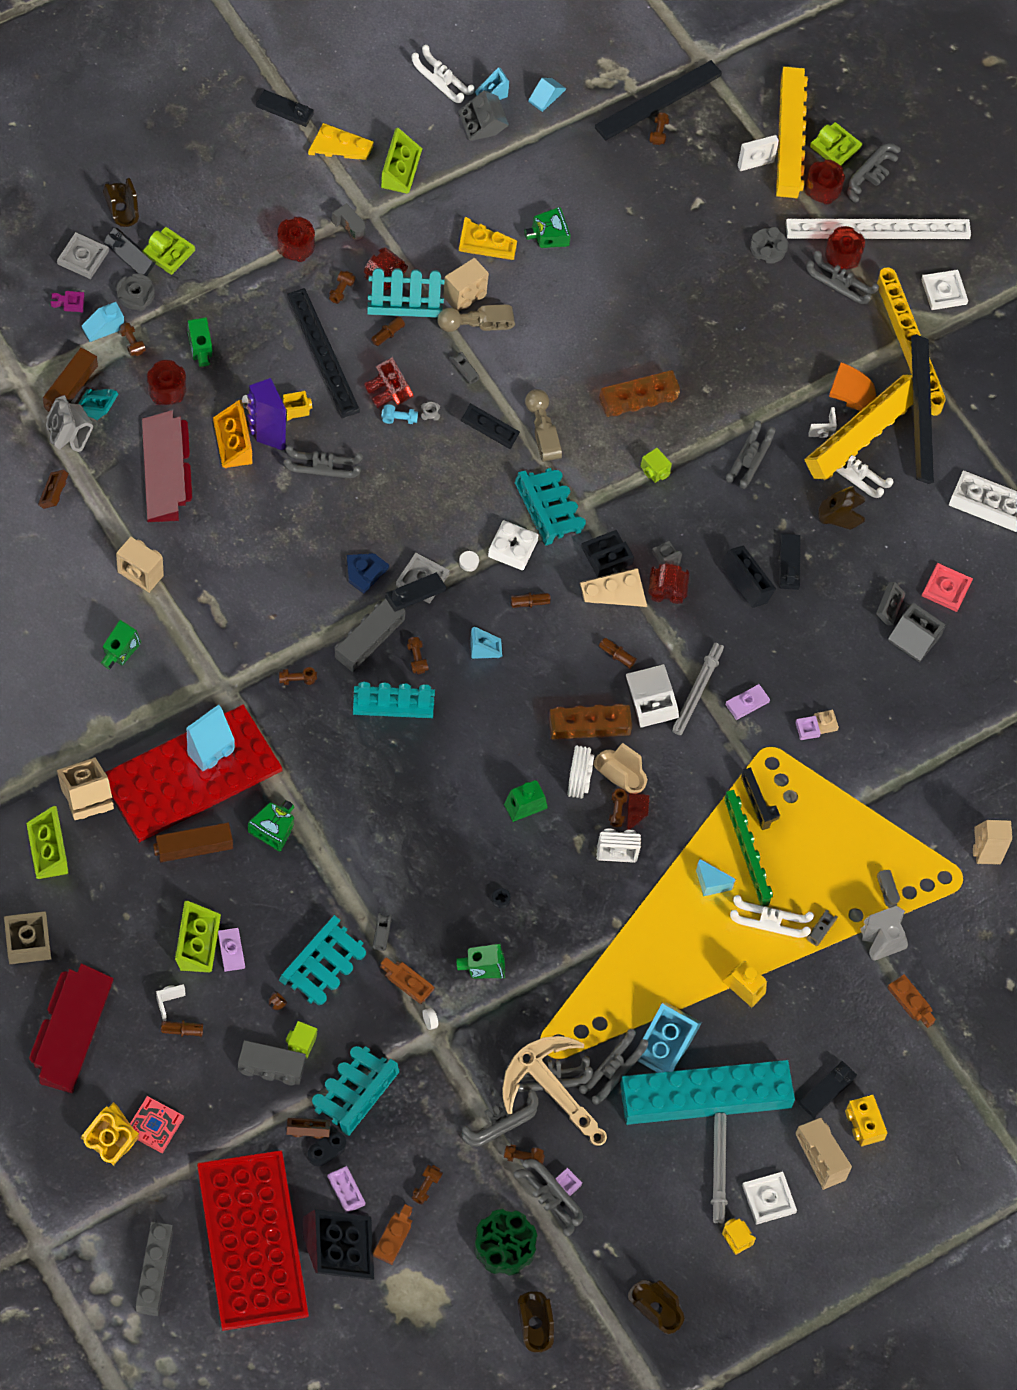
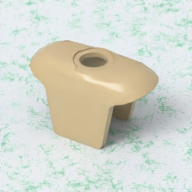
[593,743,648,794]

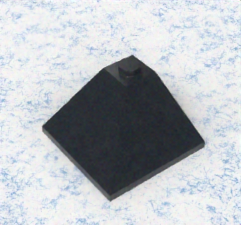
[302,1209,374,1280]

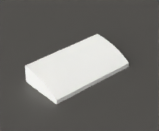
[949,470,1017,532]

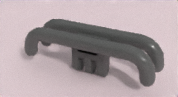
[847,143,901,202]
[807,251,879,304]
[726,420,776,489]
[284,445,363,478]
[579,1029,649,1105]
[507,1057,593,1092]
[461,1090,539,1147]
[513,1159,584,1237]

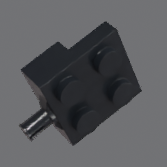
[581,530,634,578]

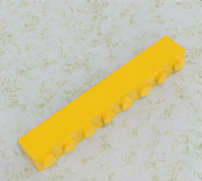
[776,67,808,198]
[804,375,913,480]

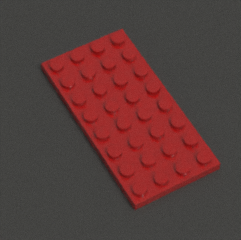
[105,704,282,842]
[197,1150,309,1331]

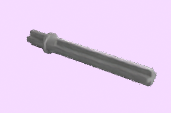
[672,643,724,735]
[711,1113,728,1224]

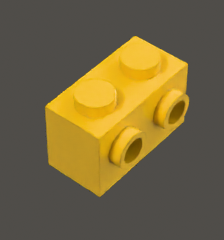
[845,1095,887,1146]

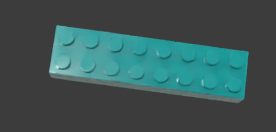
[620,1060,795,1125]

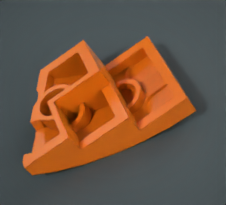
[829,362,877,411]

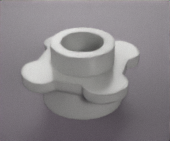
[421,402,440,420]

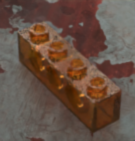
[599,370,680,417]
[549,704,632,739]

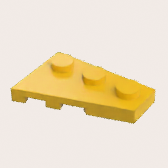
[308,123,374,160]
[459,217,517,260]

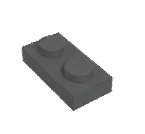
[876,582,906,625]

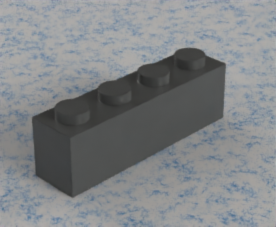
[335,599,405,672]
[136,1222,173,1316]

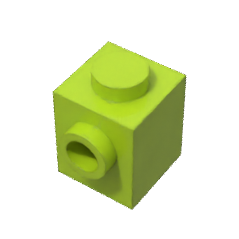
[641,448,672,483]
[286,1021,317,1058]

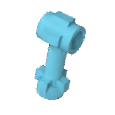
[381,404,418,424]

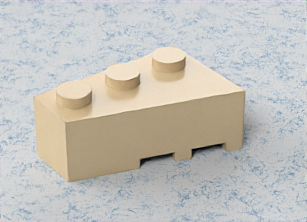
[579,568,647,607]
[973,820,1012,864]
[796,1118,852,1190]

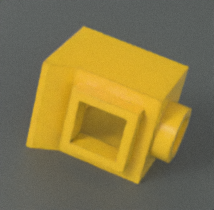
[283,391,312,421]
[722,1218,756,1255]

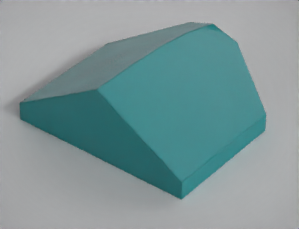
[78,389,118,420]

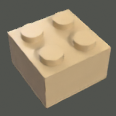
[443,258,489,312]
[116,537,164,593]
[57,757,112,810]

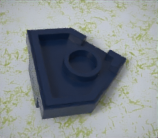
[347,554,389,594]

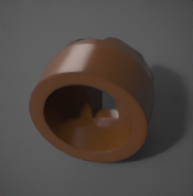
[269,992,287,1010]

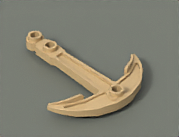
[502,1036,607,1146]

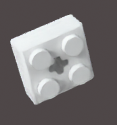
[488,520,538,570]
[567,745,594,799]
[596,829,641,862]

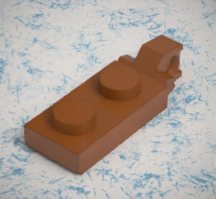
[380,957,435,1005]
[887,974,936,1028]
[373,1204,413,1265]

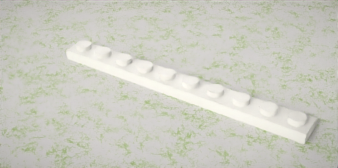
[786,219,971,239]

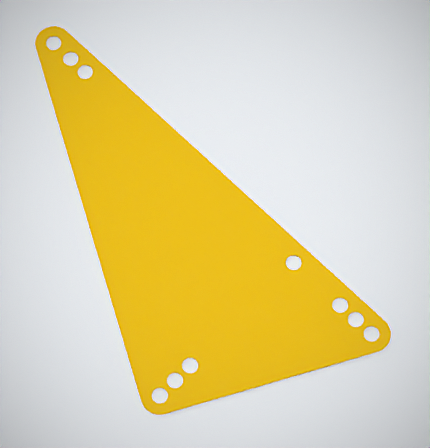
[540,747,963,1059]

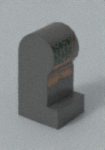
[332,203,365,240]

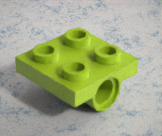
[810,122,862,169]
[143,227,195,275]

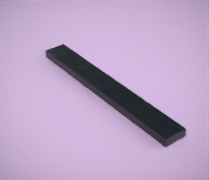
[595,60,722,141]
[287,288,360,418]
[911,334,934,484]

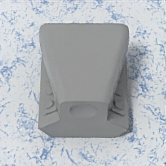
[46,395,93,452]
[860,906,908,961]

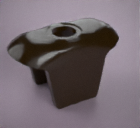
[103,178,139,227]
[818,486,865,530]
[628,1280,685,1334]
[518,1291,554,1353]

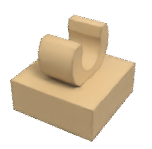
[814,710,839,734]

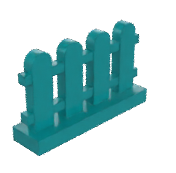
[367,267,445,317]
[514,468,586,546]
[353,682,435,718]
[279,915,366,1005]
[312,1046,399,1136]

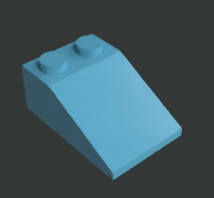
[186,705,235,771]
[638,1002,702,1073]

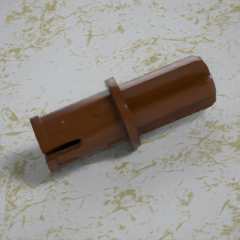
[371,316,405,346]
[511,592,551,608]
[599,638,637,669]
[161,1020,203,1037]

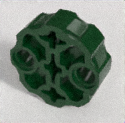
[474,1209,537,1276]

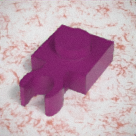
[51,291,85,312]

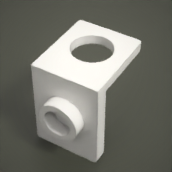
[808,407,837,438]
[156,984,185,1021]

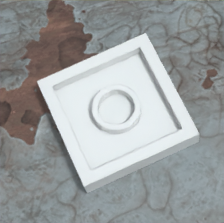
[738,135,779,171]
[921,270,968,310]
[742,1172,797,1225]

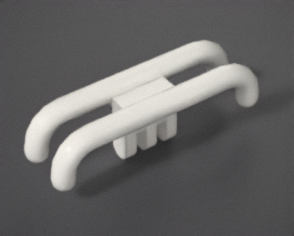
[412,45,475,103]
[836,455,893,498]
[730,895,814,938]

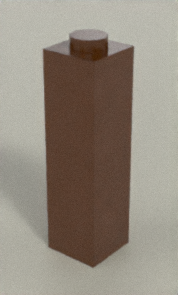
[43,348,98,412]
[153,822,233,863]

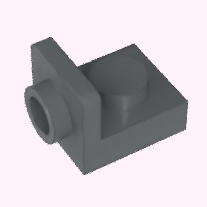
[652,541,682,570]

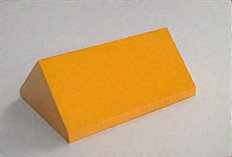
[213,400,252,468]

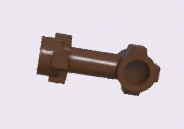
[650,112,669,145]
[329,271,356,304]
[120,323,146,356]
[407,637,429,675]
[279,667,317,685]
[609,788,628,827]
[504,1144,545,1168]
[412,1164,443,1204]

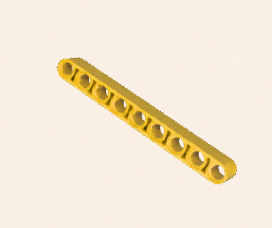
[877,267,946,416]

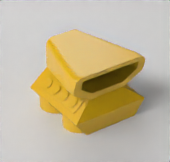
[81,1102,139,1166]

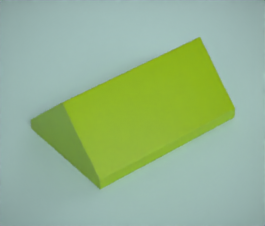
[381,128,422,194]
[26,806,68,879]
[175,901,221,972]

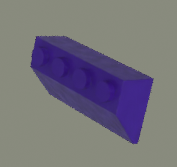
[247,378,286,450]

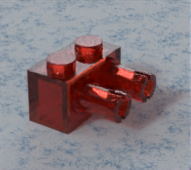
[364,357,414,409]

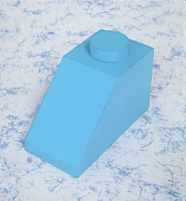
[82,302,124,342]

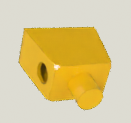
[723,961,767,1008]

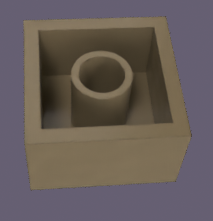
[4,911,51,964]

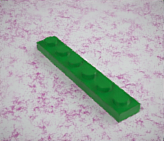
[724,790,773,907]

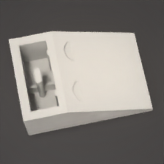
[626,664,679,728]

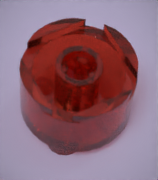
[805,160,845,205]
[277,217,315,262]
[825,226,865,270]
[364,247,408,292]
[147,360,186,405]
[648,564,689,604]

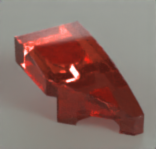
[627,793,649,830]

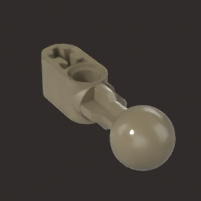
[438,305,515,332]
[525,389,562,462]

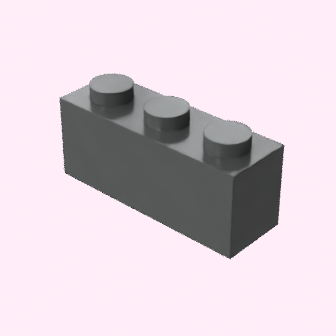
[238,1040,306,1085]

